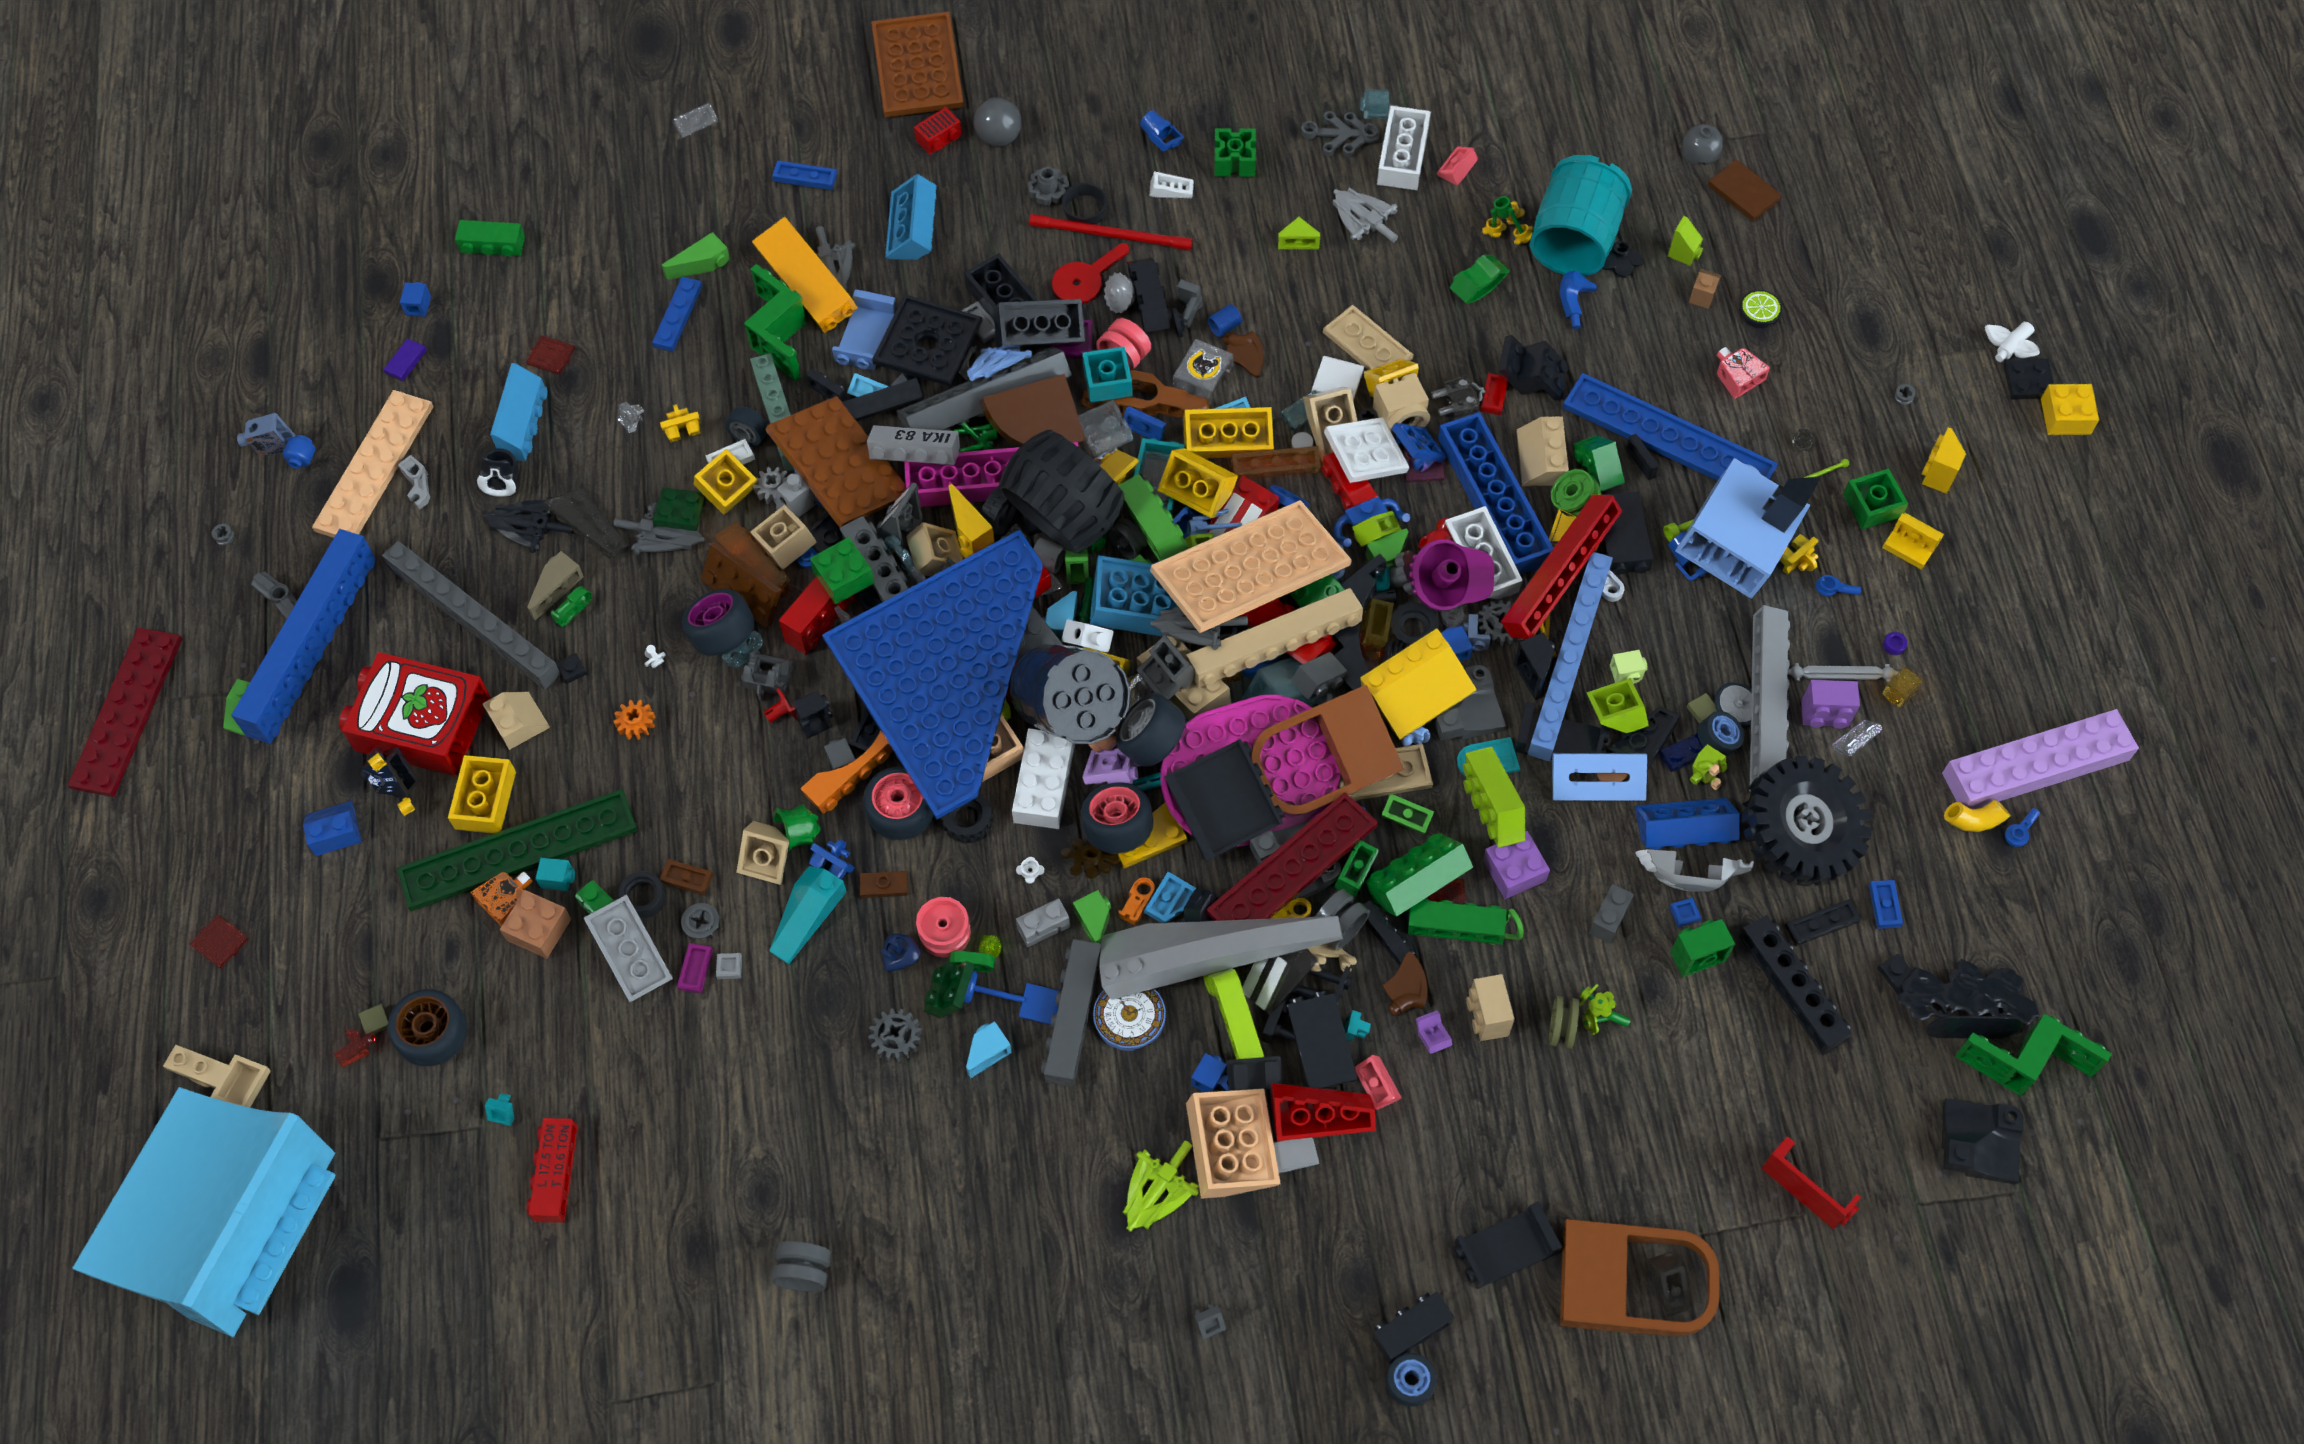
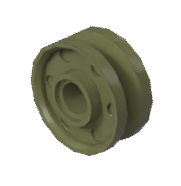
[1549,996,1579,1049]

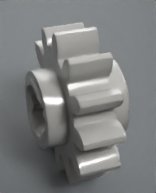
[753,467,788,504]

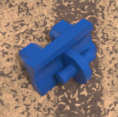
[809,839,855,879]

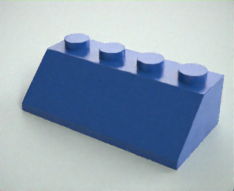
[1635,798,1740,850]

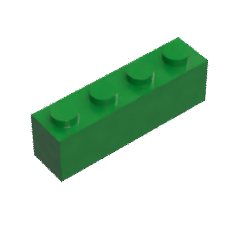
[1408,898,1507,945]

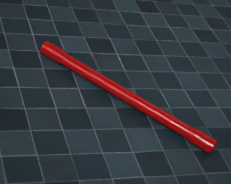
[1029,214,1193,251]

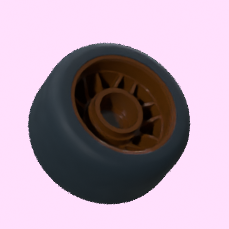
[388,989,467,1066]

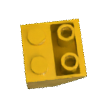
[1922,427,1966,494]

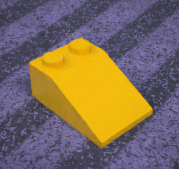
[948,484,995,558]

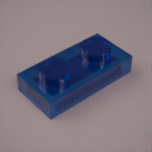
[1659,733,1704,772]

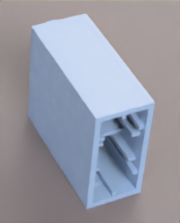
[1675,458,1810,599]

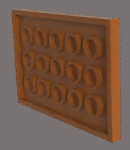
[871,12,964,117]
[766,396,906,528]

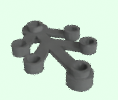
[1301,111,1380,158]

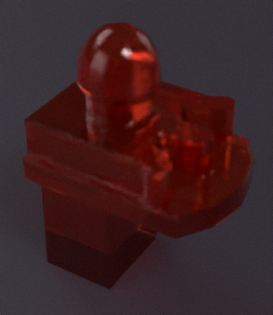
[334,1028,376,1068]

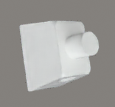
[1061,619,1113,653]

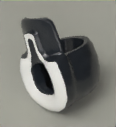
[477,449,519,497]

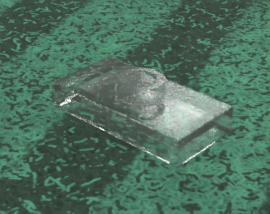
[1832,720,1882,756]

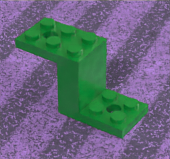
[744,264,807,382]
[1954,1013,2112,1097]

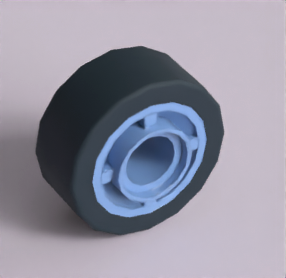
[1698,711,1744,756]
[1386,1354,1437,1407]

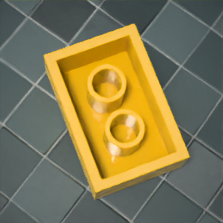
[448,755,516,833]

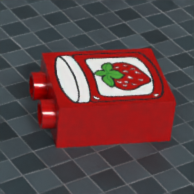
[339,652,491,776]

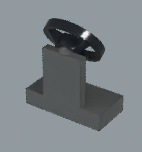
[1172,279,1203,338]

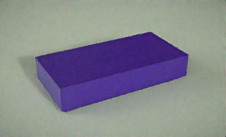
[383,339,427,382]

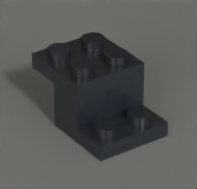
[1498,335,1568,401]

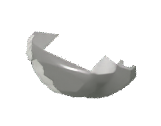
[1635,849,1754,892]

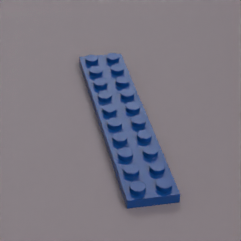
[1562,373,1778,481]

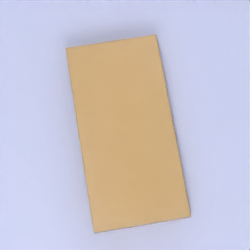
[1323,305,1413,370]
[1338,744,1433,801]

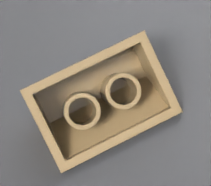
[1516,416,1569,486]

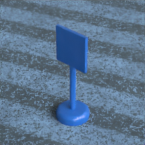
[963,970,1058,1025]

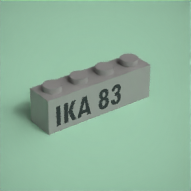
[867,425,960,465]

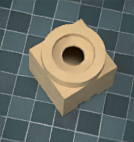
[1372,373,1430,438]

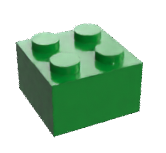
[1843,468,1908,530]
[810,537,875,605]
[1670,919,1735,978]

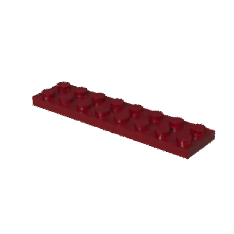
[68,627,183,797]
[1206,792,1378,921]

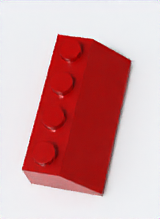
[1239,598,1337,664]

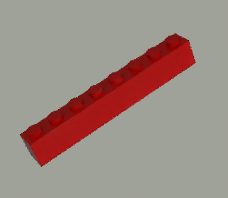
[1501,494,1622,639]

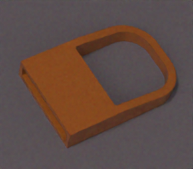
[1249,685,1405,816]
[1560,1219,1719,1336]

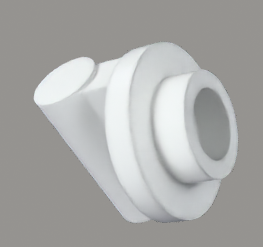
[645,645,666,668]

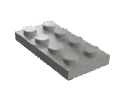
[584,895,673,1002]

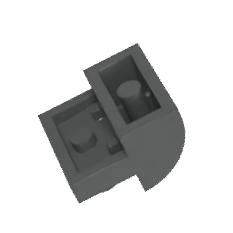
[1137,635,1195,700]

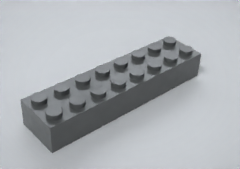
[897,347,1072,431]

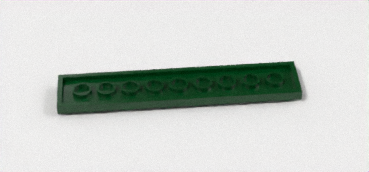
[397,789,638,912]

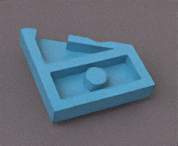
[1144,872,1197,923]

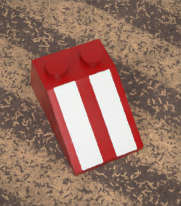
[1208,475,1279,538]

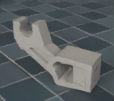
[398,455,431,510]

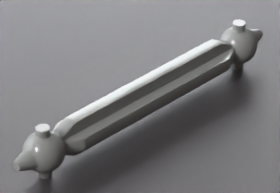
[1787,663,1900,683]

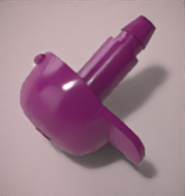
[1409,539,1494,611]

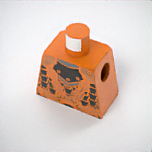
[471,872,533,927]

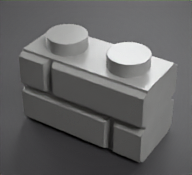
[1016,898,1070,948]

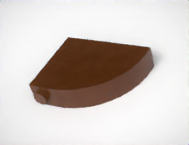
[980,374,1086,447]

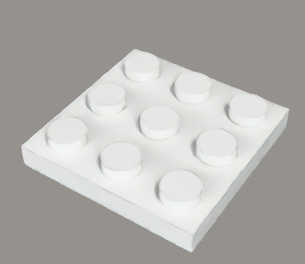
[1324,417,1409,483]

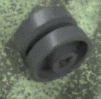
[1315,889,1370,951]
[770,1241,832,1292]

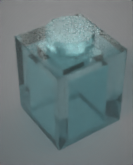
[1360,89,1389,119]

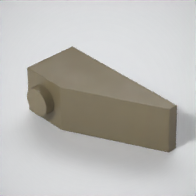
[527,551,584,621]

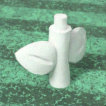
[1985,322,2039,362]

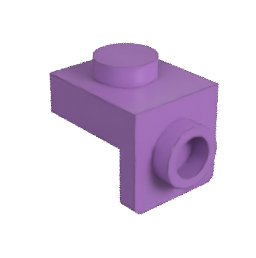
[1416,1011,1452,1054]

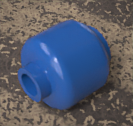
[283,435,315,469]

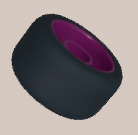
[682,589,754,656]

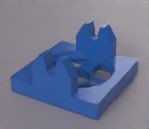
[1392,423,1446,472]

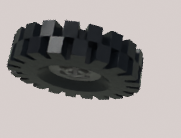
[1741,756,1872,887]

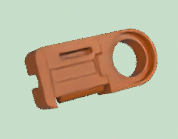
[1118,877,1155,925]

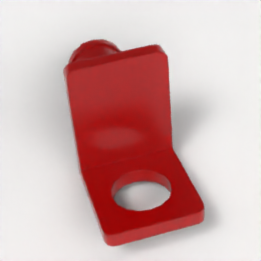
[763,688,797,723]

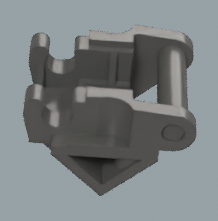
[741,651,794,701]

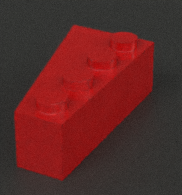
[1271,1083,1376,1141]

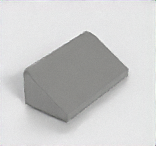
[1273,1138,1319,1173]

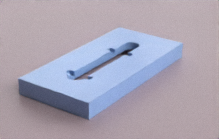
[1552,753,1647,800]

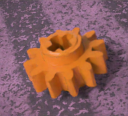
[613,700,656,740]

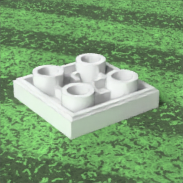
[1311,356,1364,401]

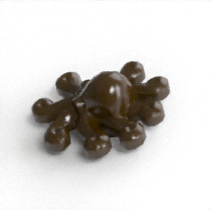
[1061,839,1120,879]

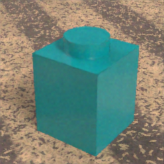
[536,858,575,891]

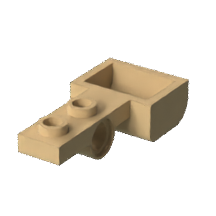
[163,1045,271,1108]

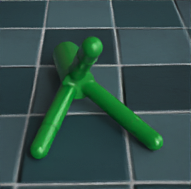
[959,422,996,453]

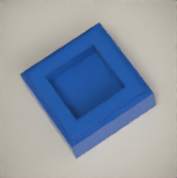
[1669,897,1702,928]

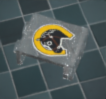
[1173,339,1234,404]

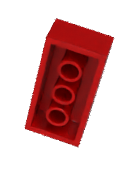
[779,577,859,655]

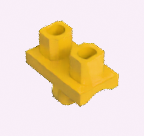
[660,404,701,442]
[1780,534,1819,575]

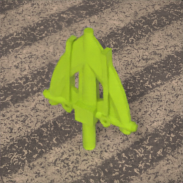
[1123,1141,1199,1232]

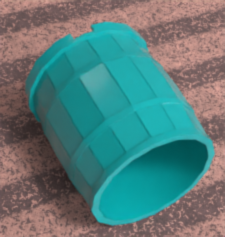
[1530,155,1632,277]

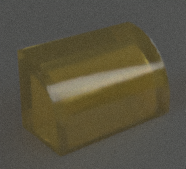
[1360,598,1394,650]

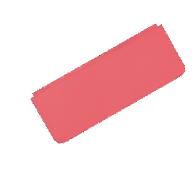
[1436,147,1478,185]
[1354,1055,1401,1110]

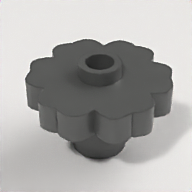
[1027,167,1069,206]
[1390,550,1415,595]

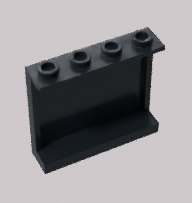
[1164,738,1284,861]

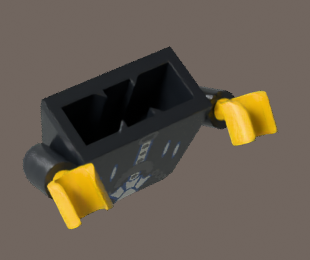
[361,747,420,816]

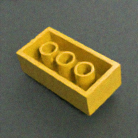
[1183,407,1274,458]

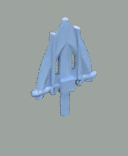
[967,347,1032,381]

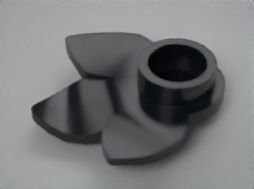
[1603,241,1643,278]

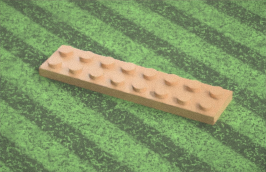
[312,390,434,538]

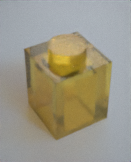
[1882,667,1923,708]

